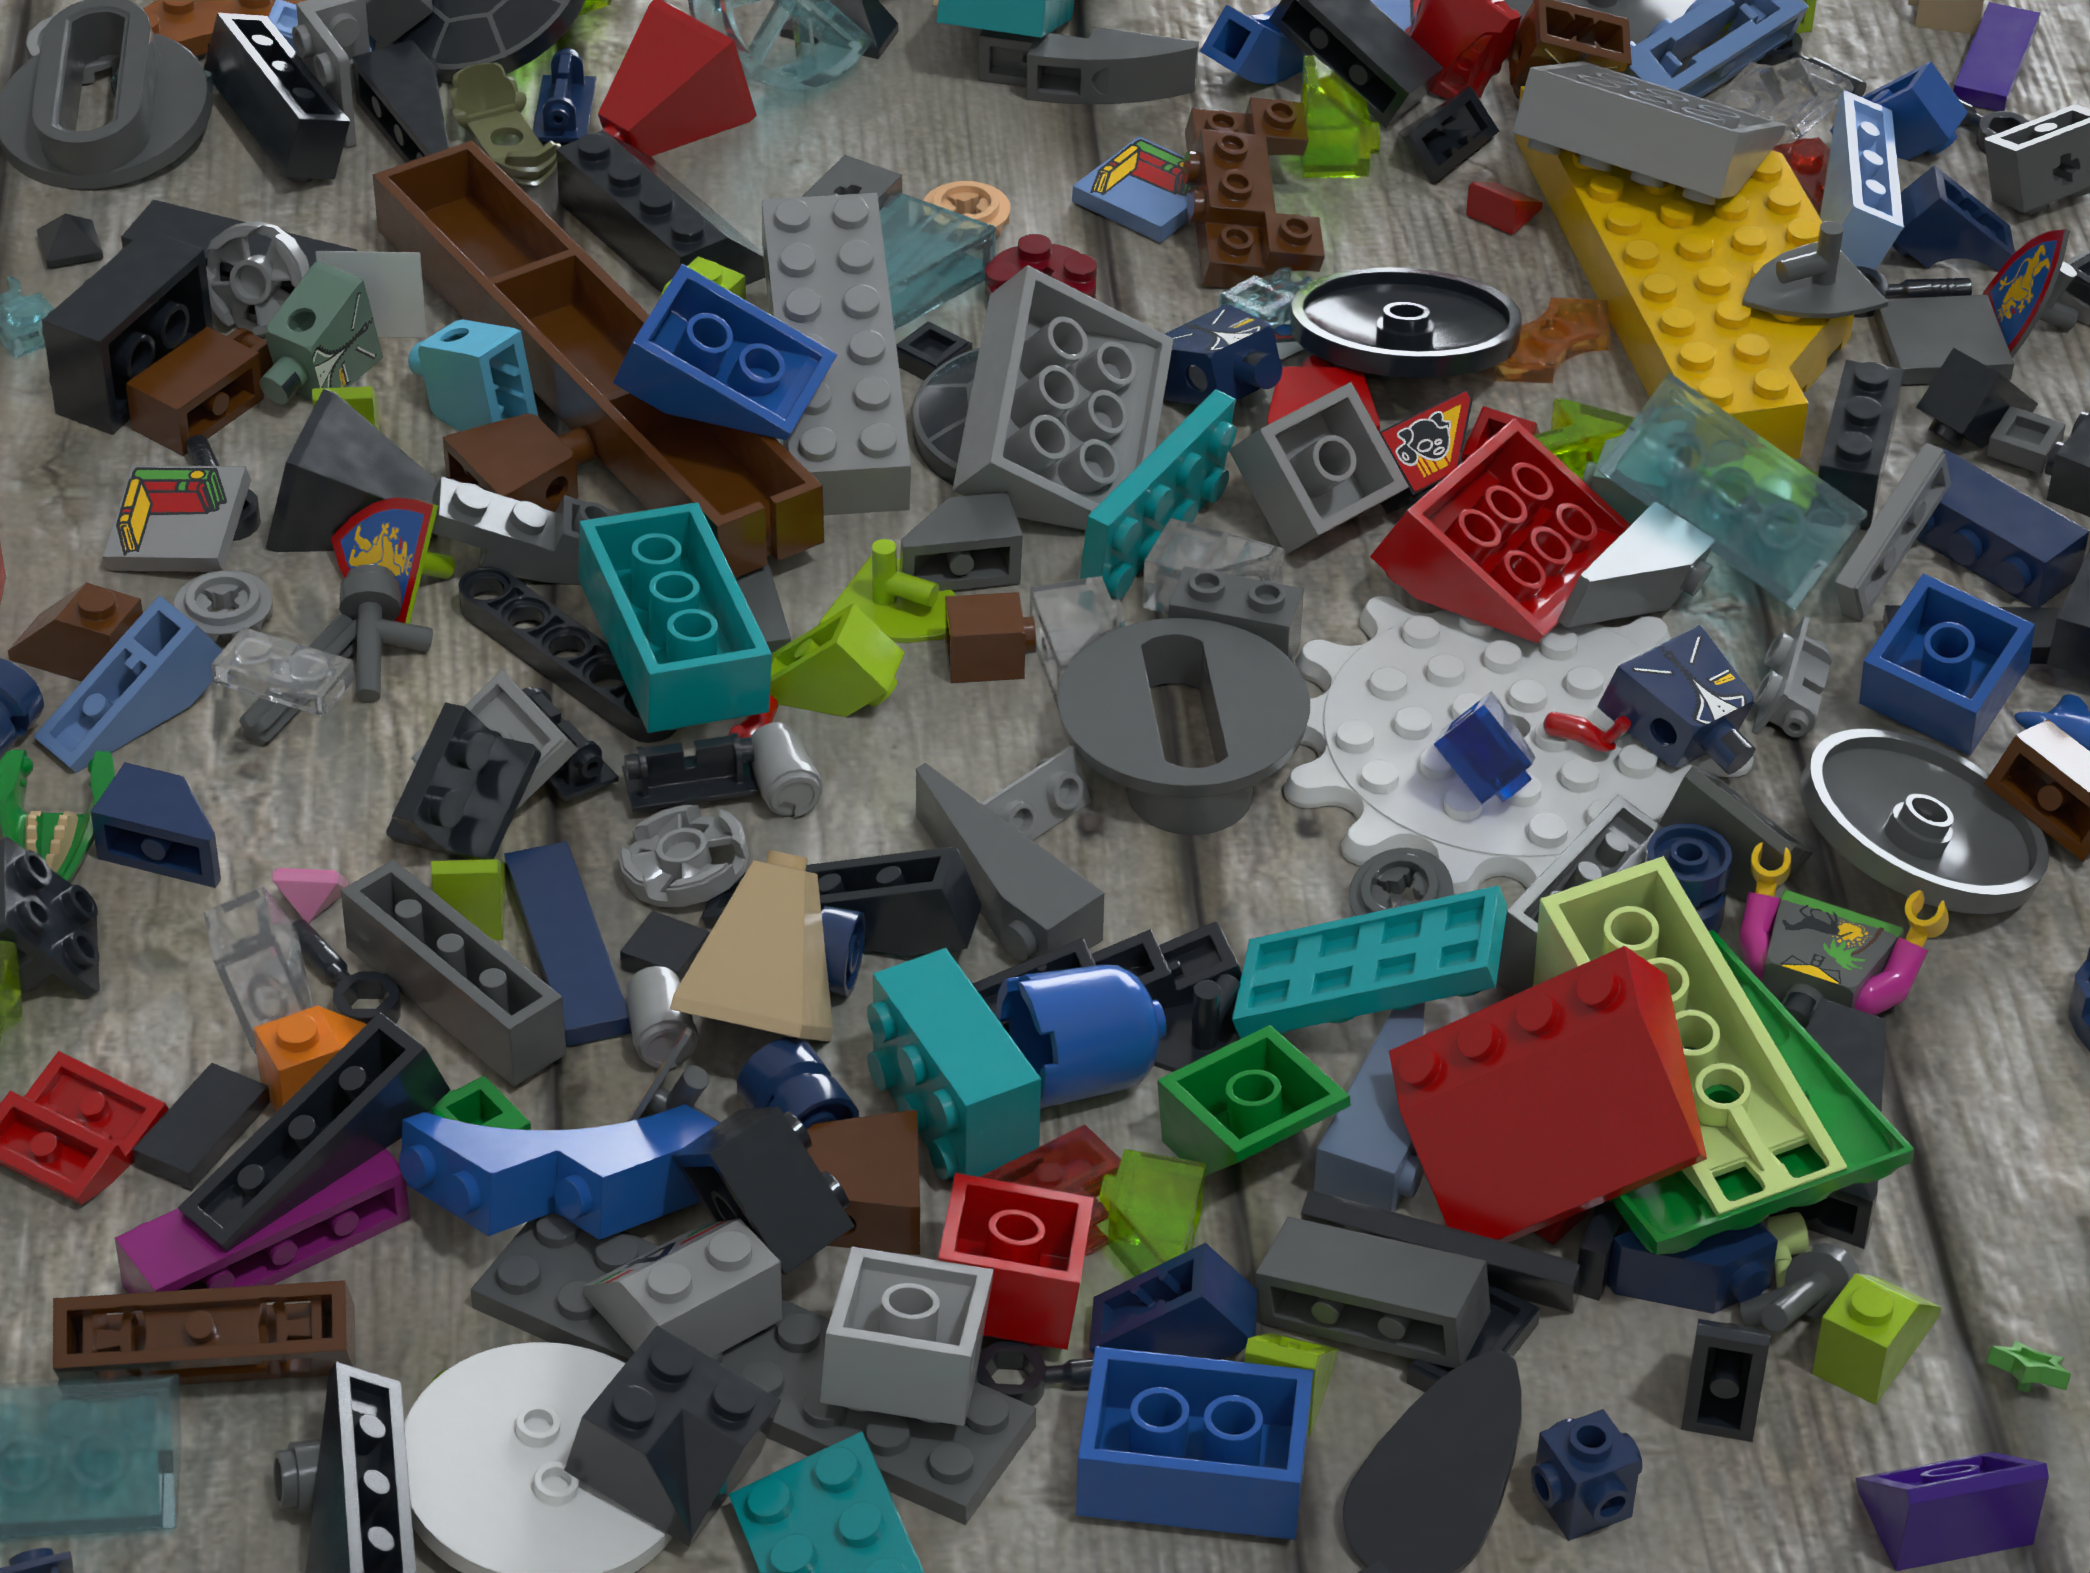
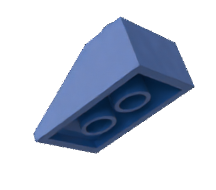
[613,264,838,440]

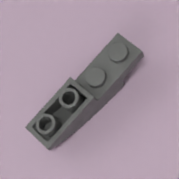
[979,27,1199,105]
[432,476,623,585]

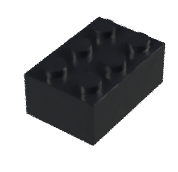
[41,229,214,435]

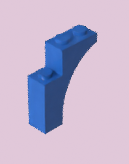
[399,1104,719,1240]

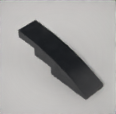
[972,921,1242,1034]

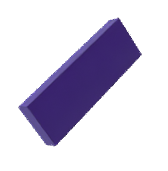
[1953,2,2041,111]

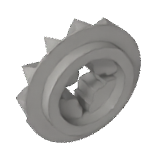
[173,570,273,644]

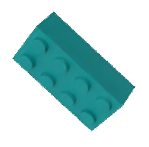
[578,502,772,733]

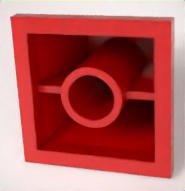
[598,0,757,157]

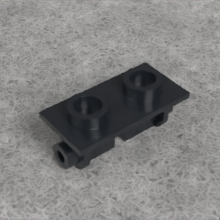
[522,687,619,802]
[622,733,759,812]

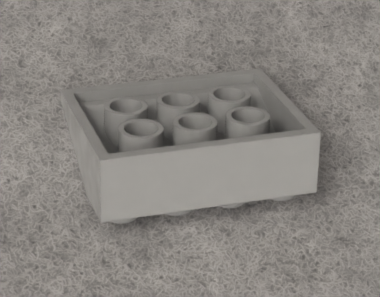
[1512,61,1786,205]
[952,265,1173,530]

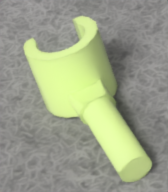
[1766,1212,1809,1289]

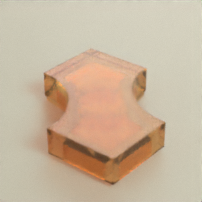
[1495,298,1610,383]

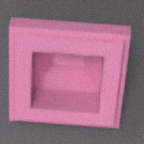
[272,868,349,923]

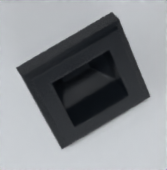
[37,213,103,269]

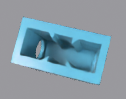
[408,319,539,431]

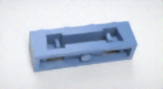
[1622,0,1809,98]

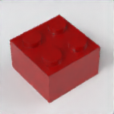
[938,1173,1094,1350]

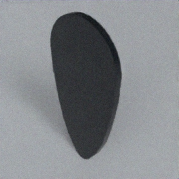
[1343,1350,1522,1573]

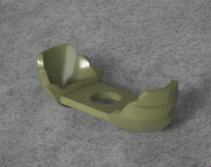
[450,63,561,187]

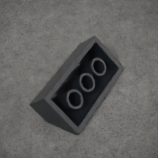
[556,130,765,294]

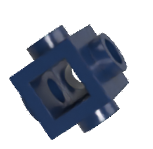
[1531,1409,1643,1541]

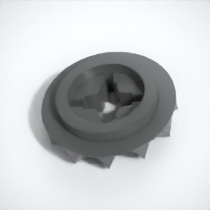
[1349,847,1455,916]

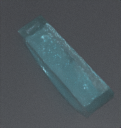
[688,0,873,90]

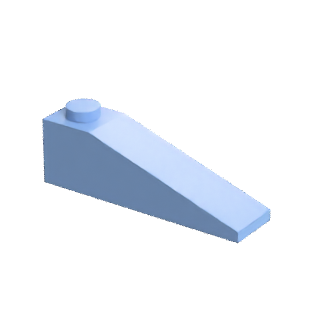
[1820,90,1904,270]

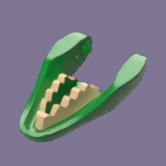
[0,750,115,883]

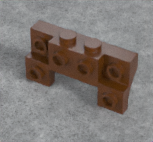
[1183,97,1325,289]

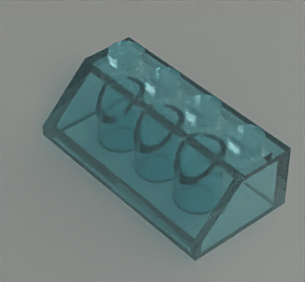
[1598,372,1867,611]
[0,1374,182,1538]

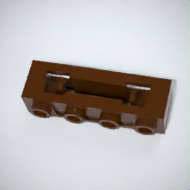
[53,1280,356,1392]

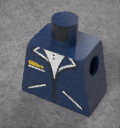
[1163,304,1282,405]
[1597,625,1755,775]

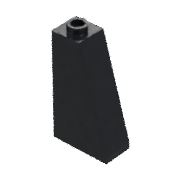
[1769,998,1886,1249]

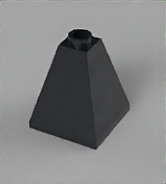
[266,389,439,552]

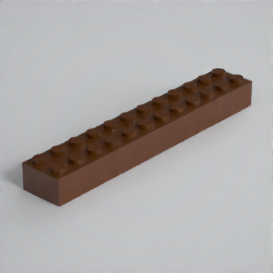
[372,140,824,578]

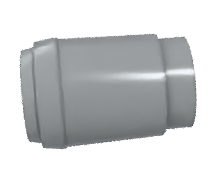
[750,722,822,817]
[626,966,698,1069]

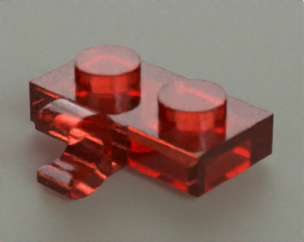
[980,1124,1125,1256]

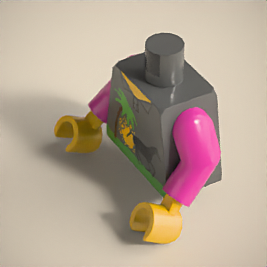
[1739,842,1949,1030]

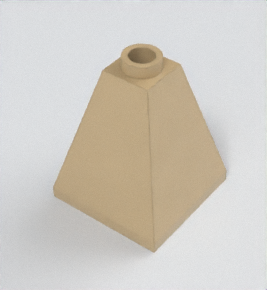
[670,850,833,1042]

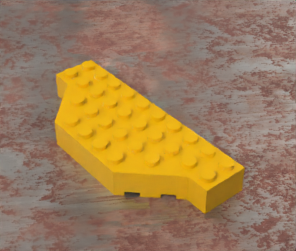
[1515,86,1854,474]

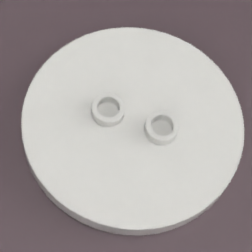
[404,1342,673,1573]

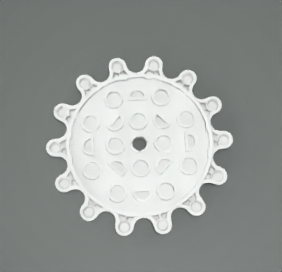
[1283,596,1754,895]

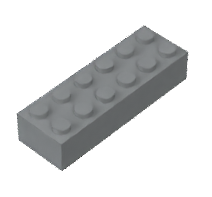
[762,193,911,515]

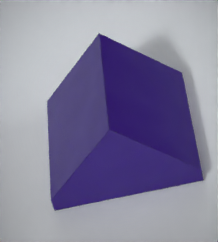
[1855,1452,2049,1572]

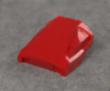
[1405,0,1522,99]

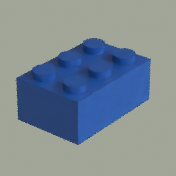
[1076,1346,1313,1540]

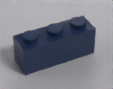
[1916,449,2090,607]

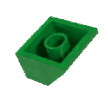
[1157,1025,1351,1178]

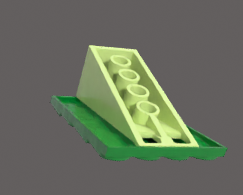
[1533,856,1915,1256]

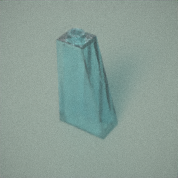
[880,192,996,331]

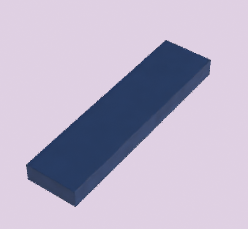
[504,841,631,1047]

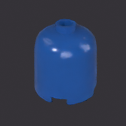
[996,965,1166,1108]

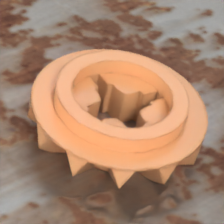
[922,181,1011,244]

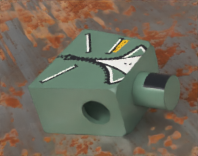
[259,261,383,404]

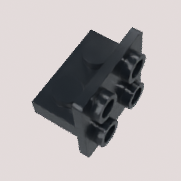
[386,702,541,860]
[0,836,100,1007]

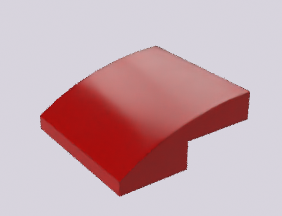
[0,1051,169,1205]

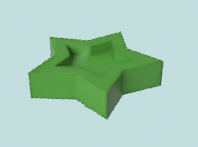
[1986,1341,2071,1393]

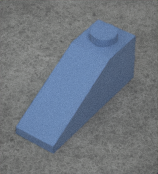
[33,595,232,773]

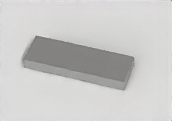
[1835,442,1951,621]

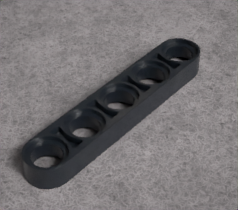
[458,567,677,743]

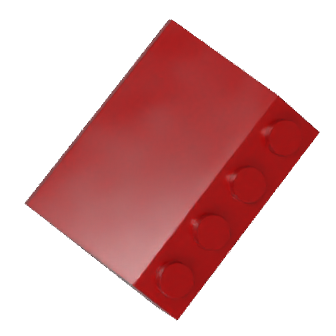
[1370,419,1631,643]
[1389,946,1707,1243]

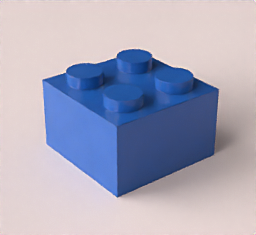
[1859,573,2035,756]

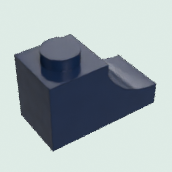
[1892,165,2015,271]
[1089,1242,1258,1360]

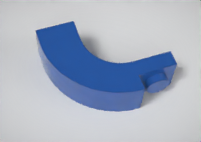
[1200,4,1315,84]

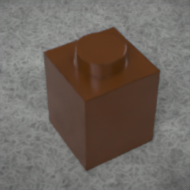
[945,592,1036,683]

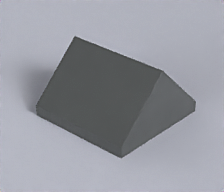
[1659,766,1813,903]

